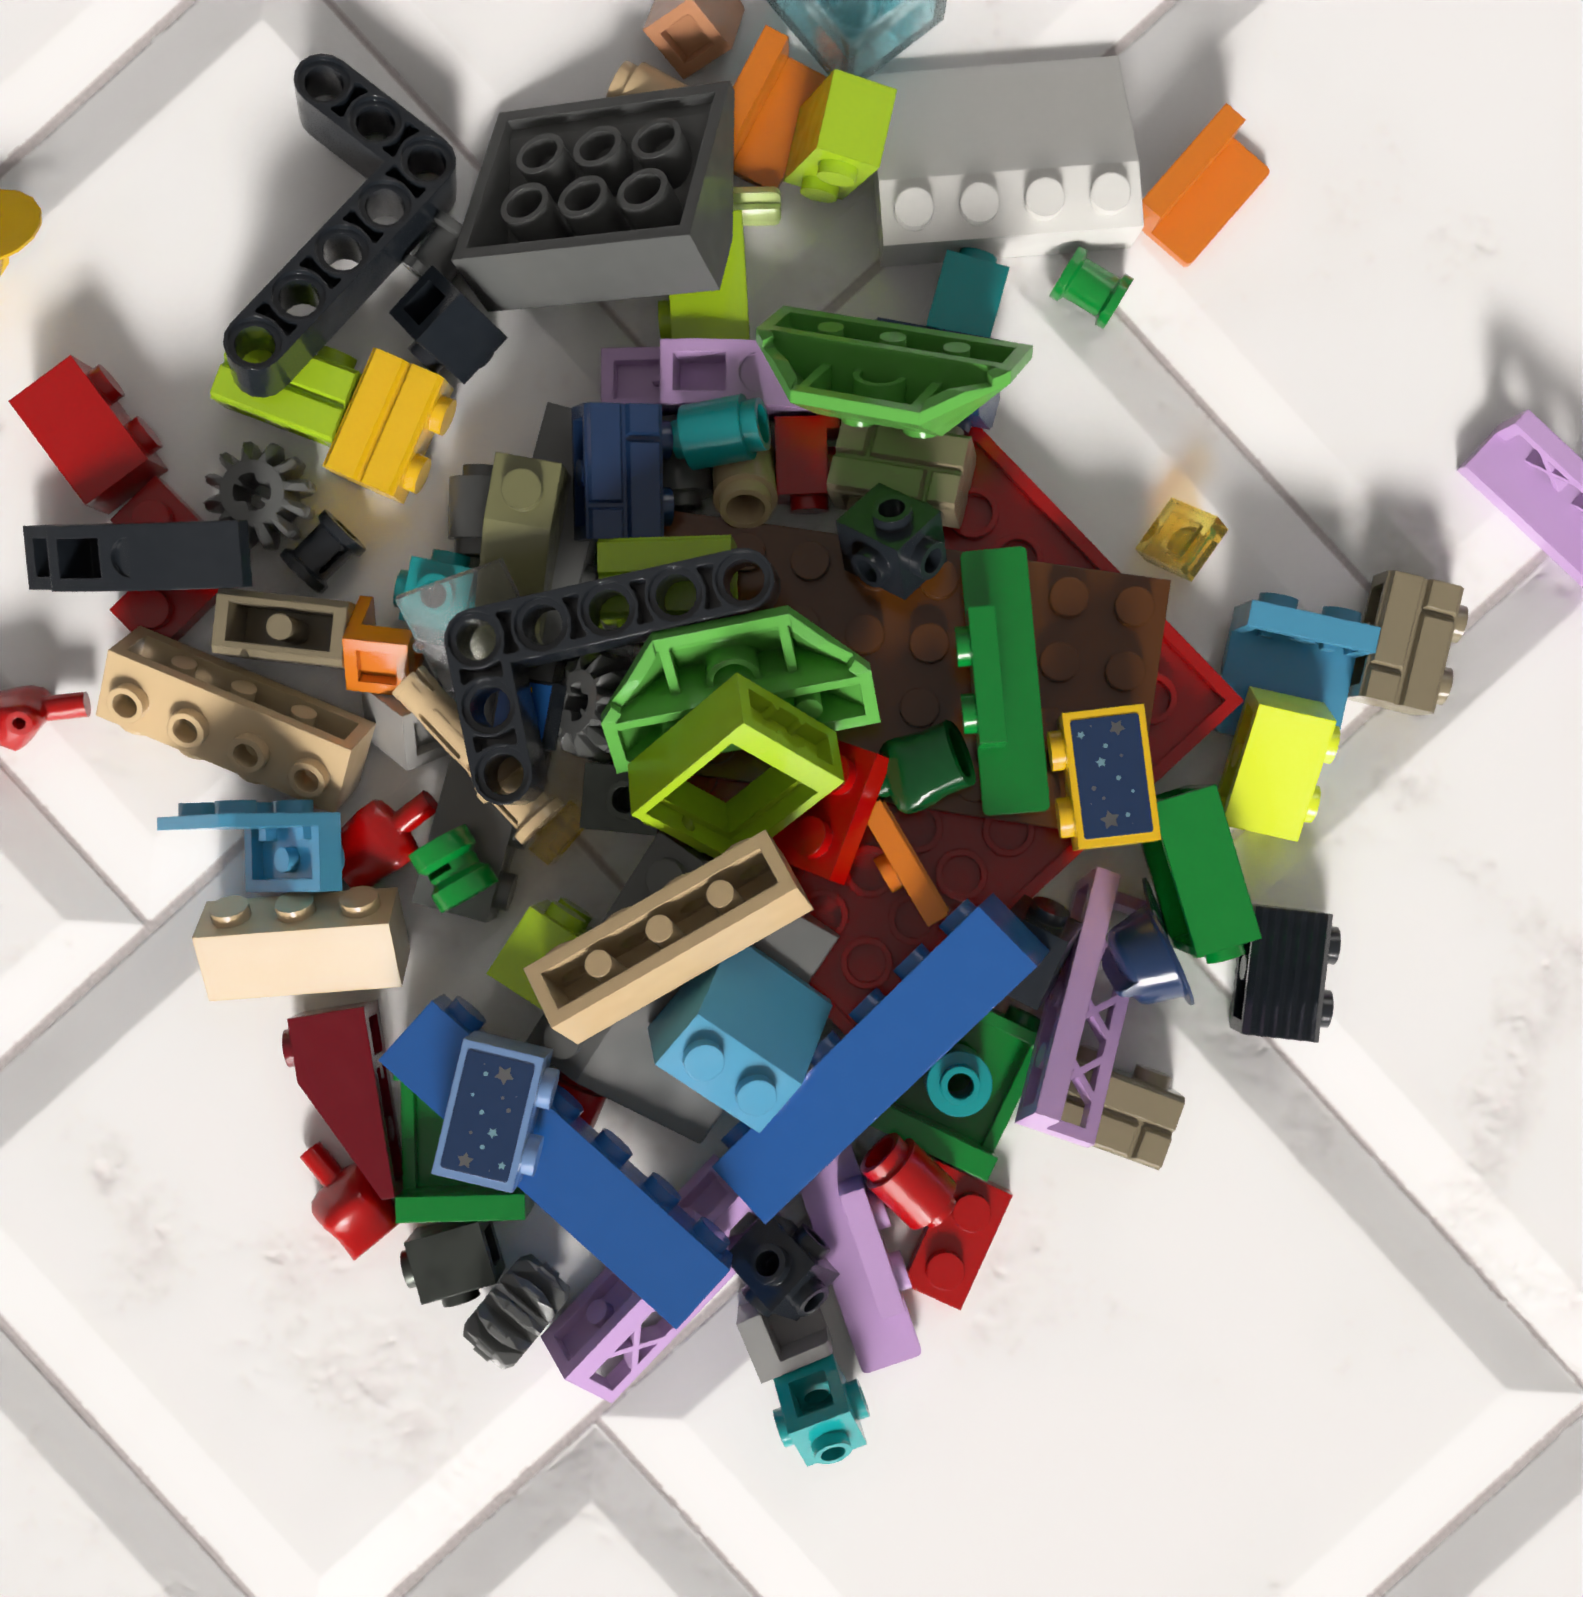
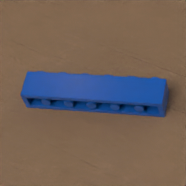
[712,893,1050,1224]
[378,994,733,1330]

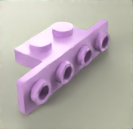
[800,1144,921,1373]

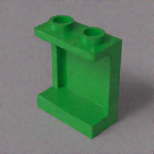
[870,1004,1041,1182]
[393,1074,534,1223]

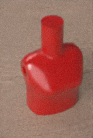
[0,685,91,751]
[341,790,438,888]
[300,1141,400,1261]

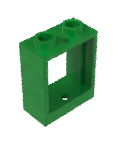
[1140,784,1262,964]

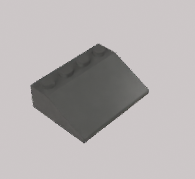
[451,81,735,312]
[526,831,841,1144]

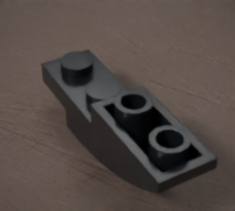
[23,520,253,592]

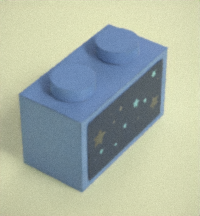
[431,1030,560,1193]

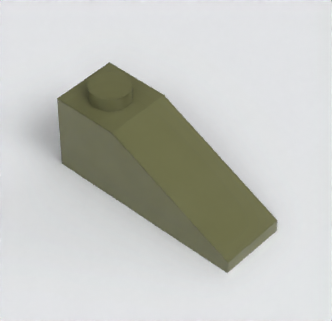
[472,452,571,668]

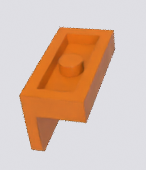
[733,25,827,188]
[1142,103,1270,267]

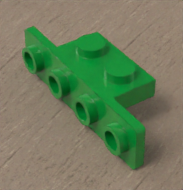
[954,546,1050,816]

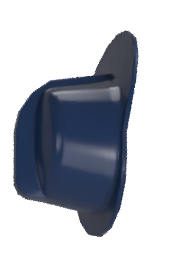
[1101,877,1195,1005]

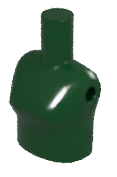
[876,720,976,814]

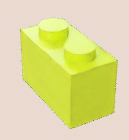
[1218,686,1340,842]

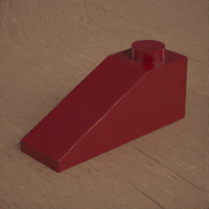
[282,999,403,1200]

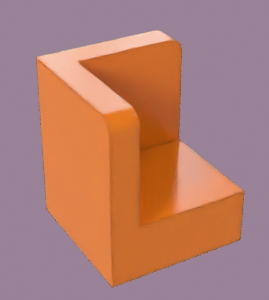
[342,595,426,695]

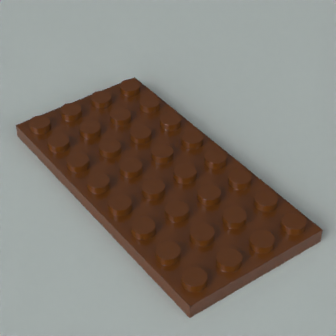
[633,511,1171,829]

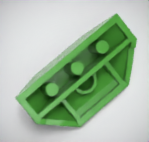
[756,305,1033,439]
[601,605,881,773]

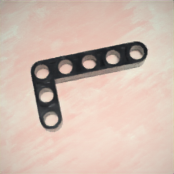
[223,53,457,398]
[444,548,781,805]

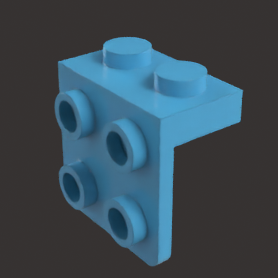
[1213,592,1381,736]
[157,800,345,893]

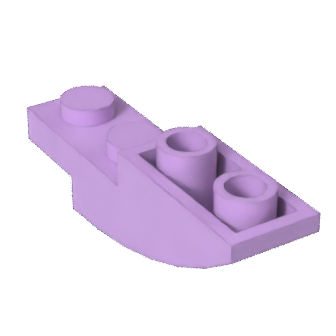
[601,338,841,421]

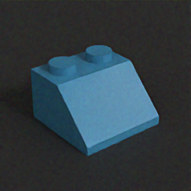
[647,945,833,1133]

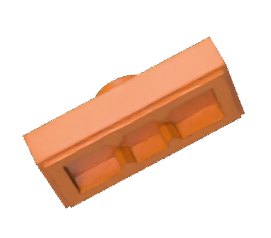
[867,800,949,927]

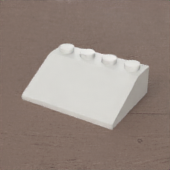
[866,56,1144,267]

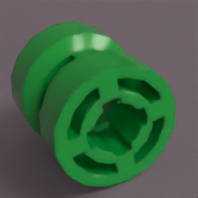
[408,824,499,914]

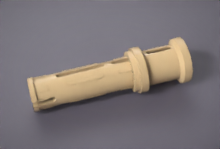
[392,666,565,844]

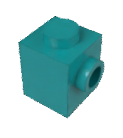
[925,247,1010,338]

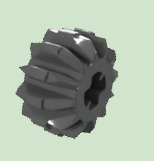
[203,441,317,551]
[555,651,633,763]
[463,1254,570,1370]

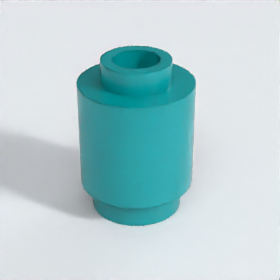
[670,393,771,470]
[923,1043,992,1117]

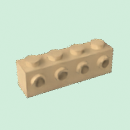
[96,626,376,812]
[523,830,814,1044]

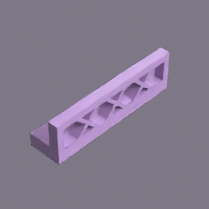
[1457,409,1583,587]
[1014,866,1146,1148]
[540,1154,781,1404]

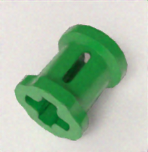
[1049,245,1134,329]

